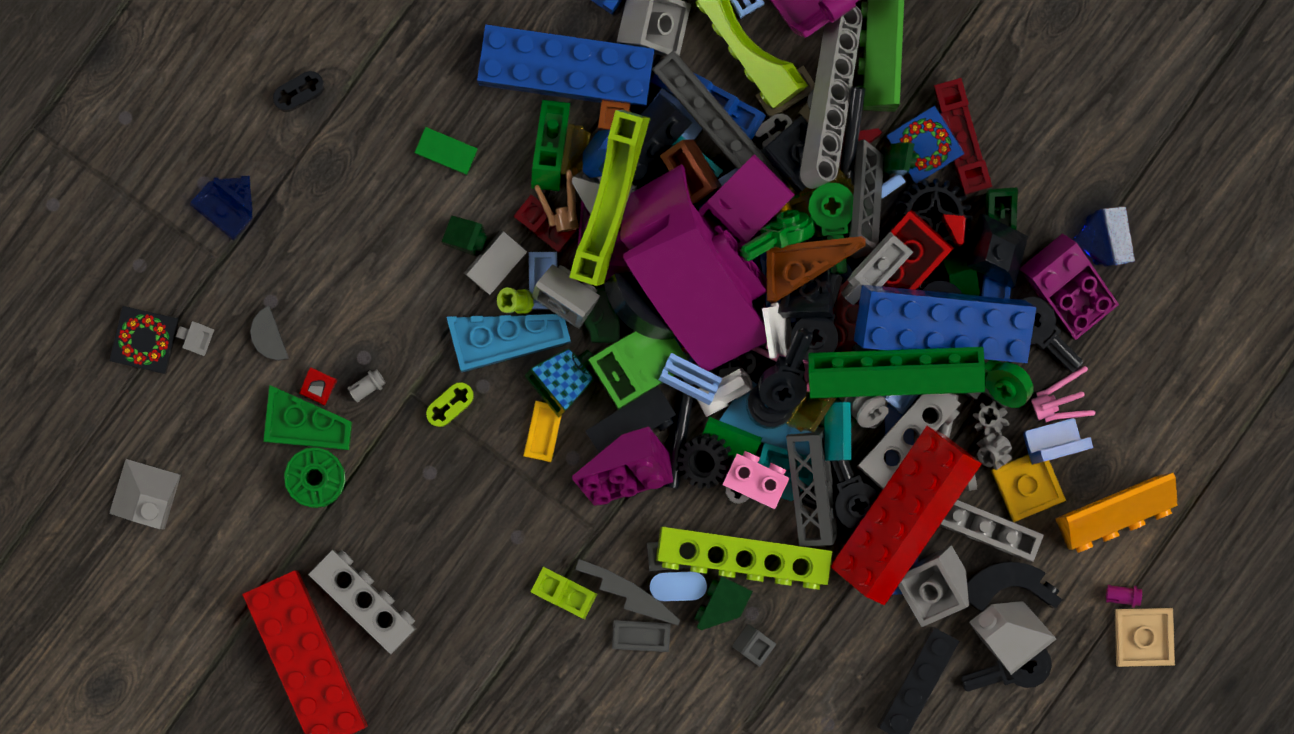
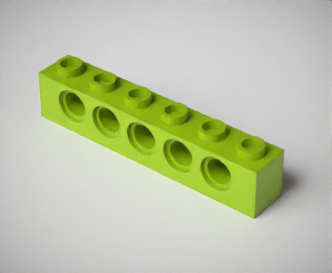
[656,527,832,590]

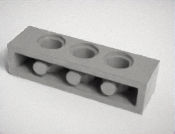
[856,393,961,489]
[940,500,1044,562]
[308,550,416,654]

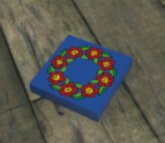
[887,106,965,184]

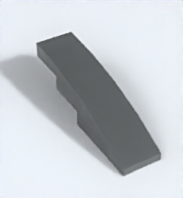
[576,559,680,625]

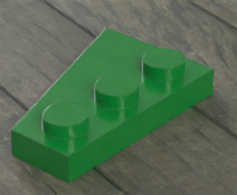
[264,385,353,450]

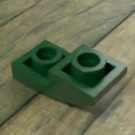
[881,142,917,178]

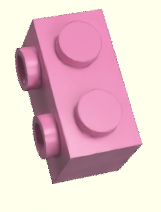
[722,451,789,509]

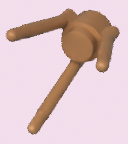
[534,167,579,233]

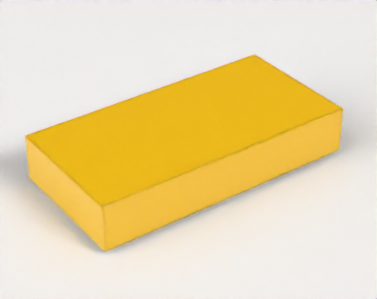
[524,401,562,462]

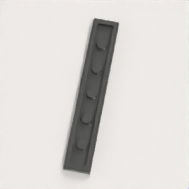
[652,50,785,182]

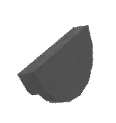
[250,306,289,361]

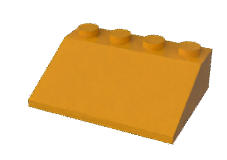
[1055,473,1178,553]

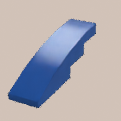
[650,73,766,140]

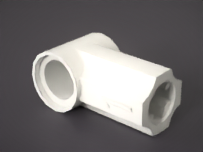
[697,368,753,417]

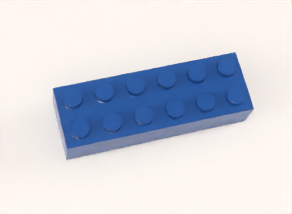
[477,25,654,109]
[854,285,1036,363]

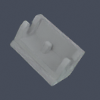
[464,230,527,295]

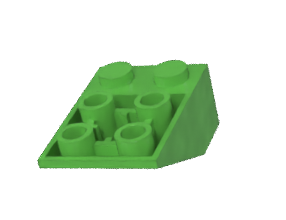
[588,331,688,410]

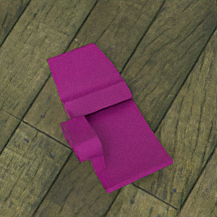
[620,164,767,371]

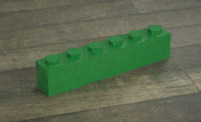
[808,347,985,398]

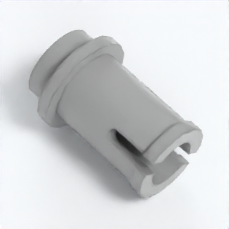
[348,369,386,403]

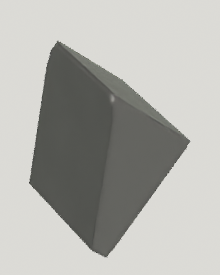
[732,624,776,667]

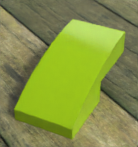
[531,567,597,619]

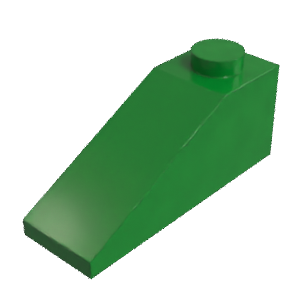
[531,100,570,191]

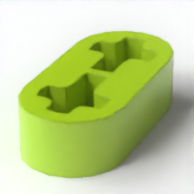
[426,382,474,427]

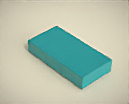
[824,402,851,461]

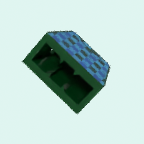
[525,349,594,418]

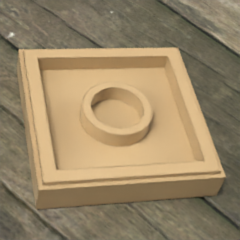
[1115,608,1175,667]

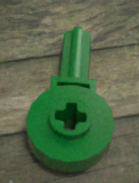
[808,182,853,274]
[739,210,815,261]
[985,360,1034,408]

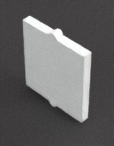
[762,302,792,359]

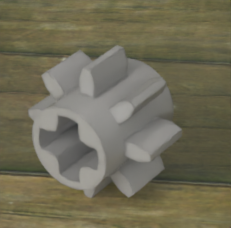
[973,401,1009,436]
[977,432,1012,470]

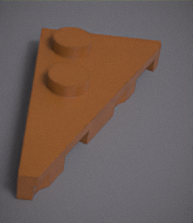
[766,236,866,303]

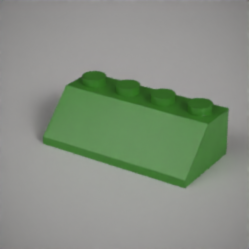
[858,0,904,112]

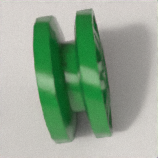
[284,447,346,508]

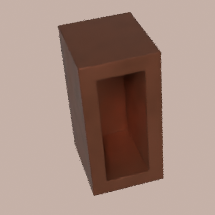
[660,140,722,204]

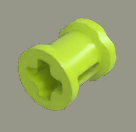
[497,287,534,314]

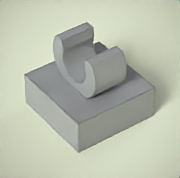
[176,321,214,356]

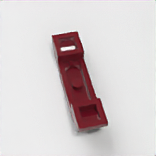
[934,78,992,195]

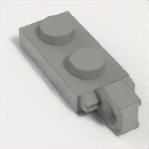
[841,232,913,305]

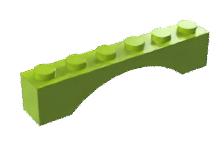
[696,0,808,108]
[569,110,650,286]

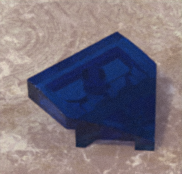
[190,176,253,241]
[1073,206,1135,266]

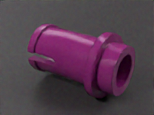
[1106,584,1142,608]

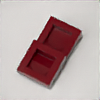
[514,195,578,255]

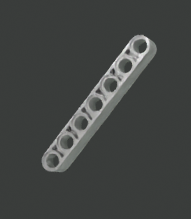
[800,6,862,189]

